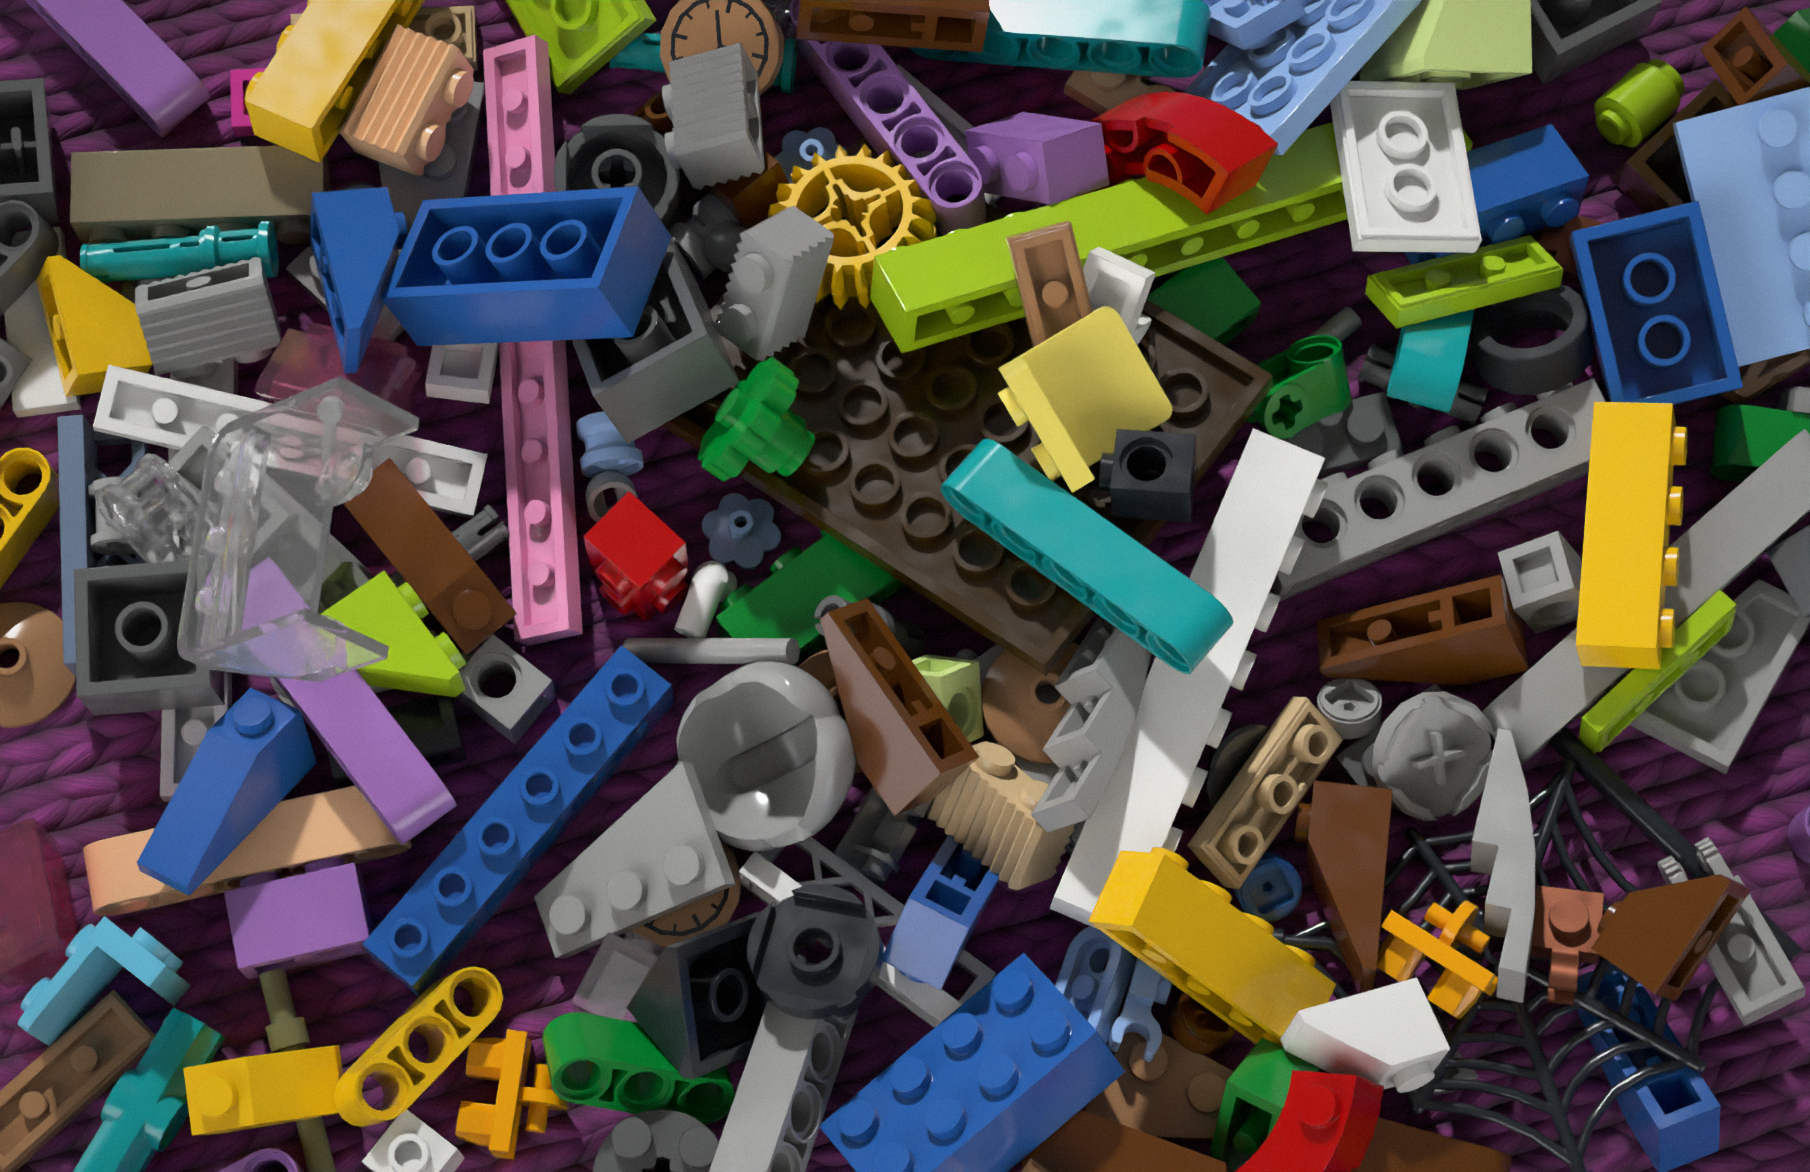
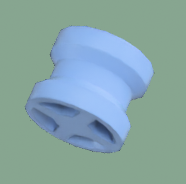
[576,411,644,478]

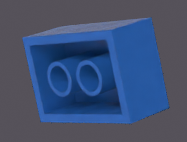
[1569,200,1743,406]

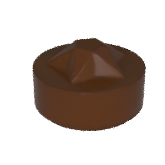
[1168,991,1236,1054]

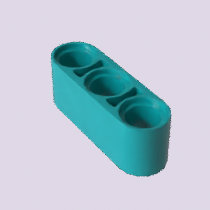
[1386,309,1474,413]

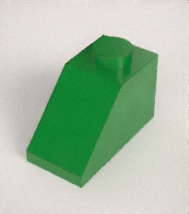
[1209,1037,1321,1172]

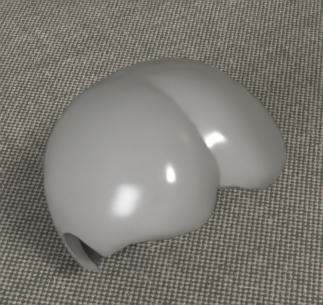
[674,661,857,852]

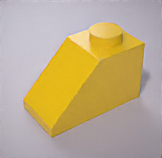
[36,255,152,397]
[183,1045,343,1136]

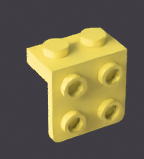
[998,306,1172,493]

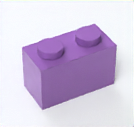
[965,112,1110,205]
[224,858,373,979]

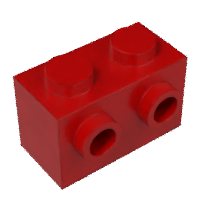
[583,491,690,622]

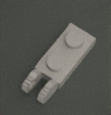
[1657,837,1805,1026]

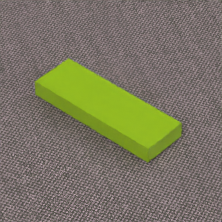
[1365,235,1563,329]
[1579,589,1736,753]

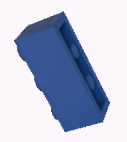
[1403,124,1589,264]

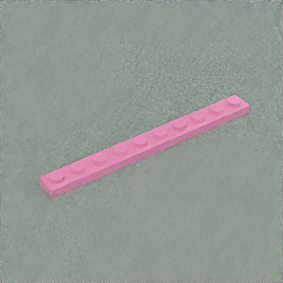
[483,35,583,646]

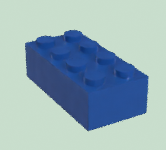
[381,186,672,346]
[820,953,1125,1172]

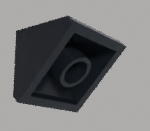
[626,912,767,1079]

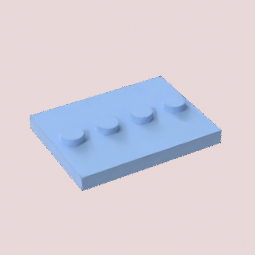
[1183,0,1422,155]
[1672,87,1810,367]

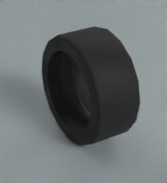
[1470,284,1594,395]

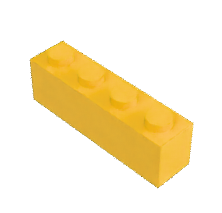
[245,0,425,163]
[1576,402,1687,669]
[1088,847,1336,1047]

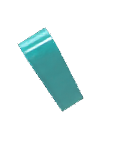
[908,0,1211,78]
[940,438,1234,674]

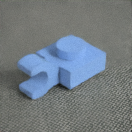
[1108,957,1172,1062]

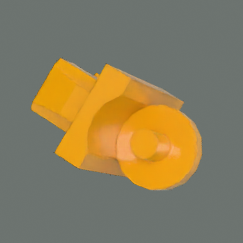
[1377,900,1498,1020]
[455,1029,569,1160]

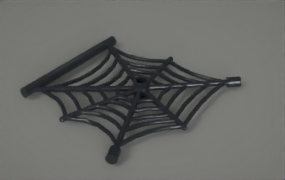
[1272,727,1805,1172]

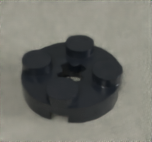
[747,884,884,1019]

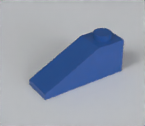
[309,187,408,374]
[137,688,317,896]
[883,835,1000,990]
[1577,963,1721,1172]

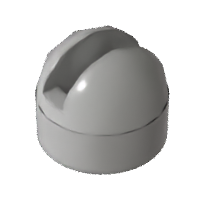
[585,470,638,522]

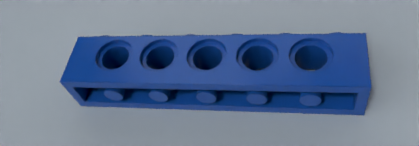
[362,645,674,997]

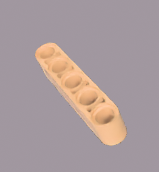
[83,786,412,916]

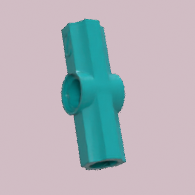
[73,1008,225,1172]

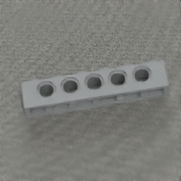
[1269,378,1606,602]

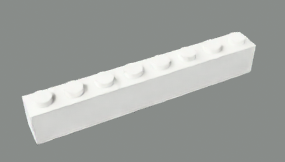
[1050,428,1328,930]

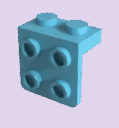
[18,916,191,1046]

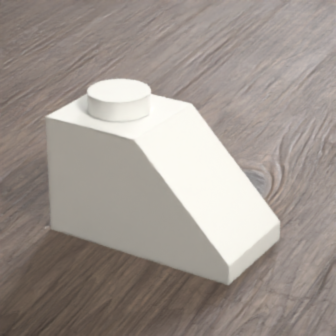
[1280,977,1450,1093]

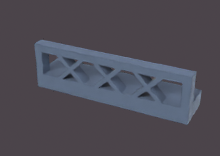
[57,415,152,677]

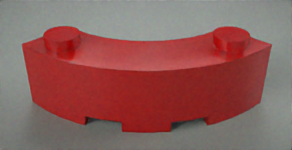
[1080,92,1278,215]
[1235,1070,1384,1172]

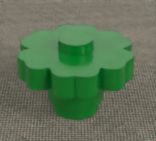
[697,357,815,482]

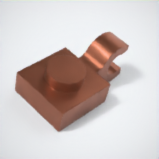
[1530,886,1604,1005]

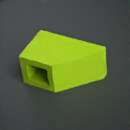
[319,571,466,697]

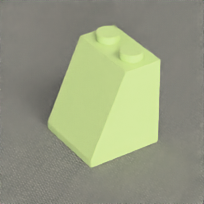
[1360,0,1532,90]

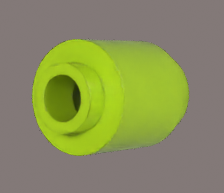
[1594,59,1685,147]

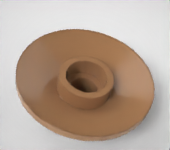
[0,602,76,728]
[981,642,1079,764]

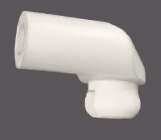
[674,561,737,638]

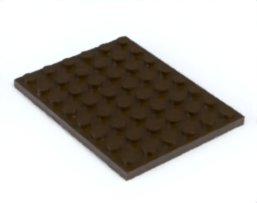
[662,133,1273,676]

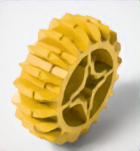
[768,143,937,310]

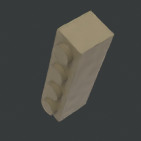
[70,146,331,245]

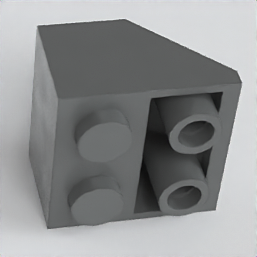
[0,78,60,224]

